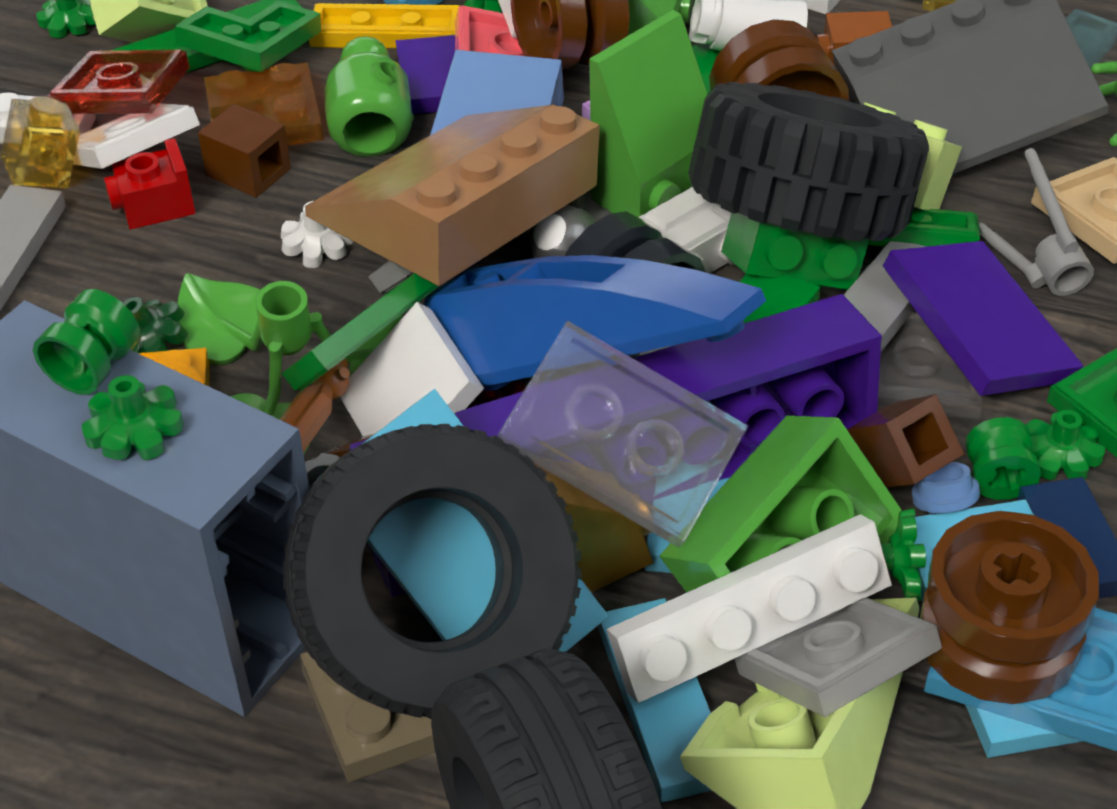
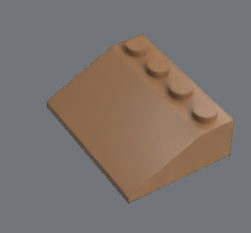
[305,104,600,286]

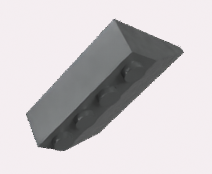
[832,0,1109,174]

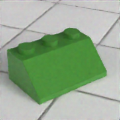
[659,415,902,593]

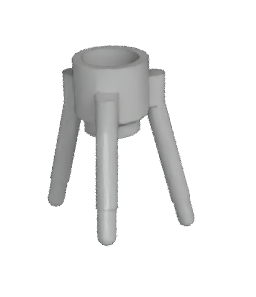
[979,148,1094,296]

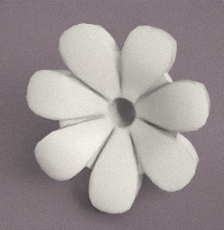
[281,201,355,268]

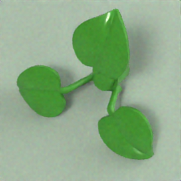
[178,273,405,454]

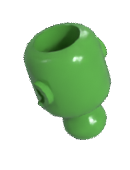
[325,36,415,157]

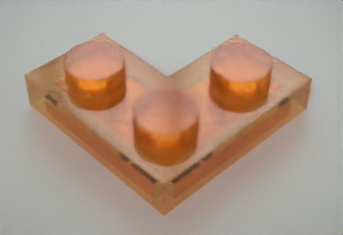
[204,62,324,146]

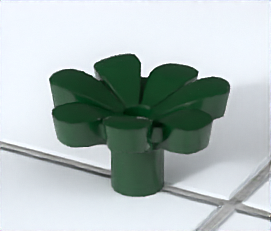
[123,297,188,353]

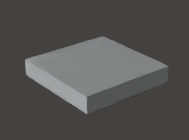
[734,598,942,717]

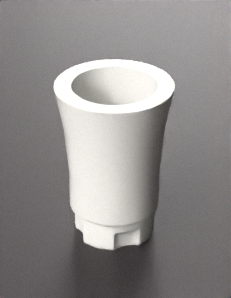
[689,0,808,51]

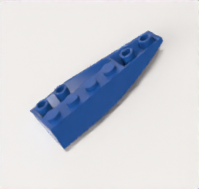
[424,255,766,391]

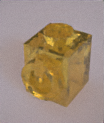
[1,96,80,188]

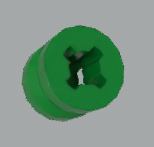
[965,417,1041,500]

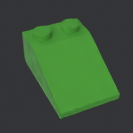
[589,10,707,217]

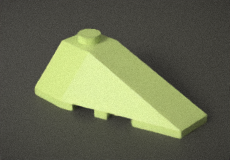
[680,598,920,809]

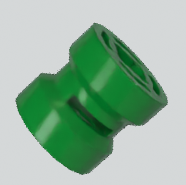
[32,289,141,395]

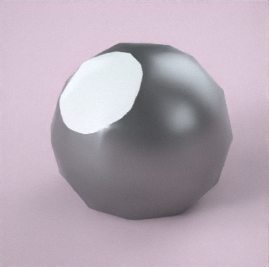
[529,205,596,258]

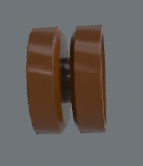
[510,0,630,70]
[709,19,849,101]
[920,511,1099,704]

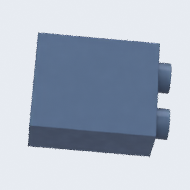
[0,300,310,717]

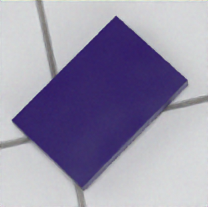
[882,241,1084,396]

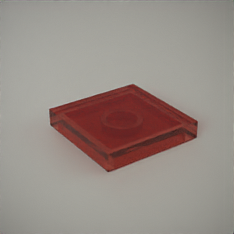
[47,49,190,114]

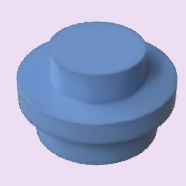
[912,462,980,515]

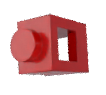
[104,138,196,230]

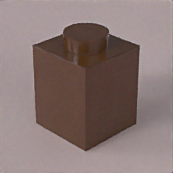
[198,104,291,198]
[847,394,964,487]

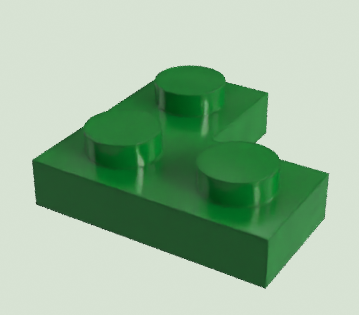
[175,0,321,72]

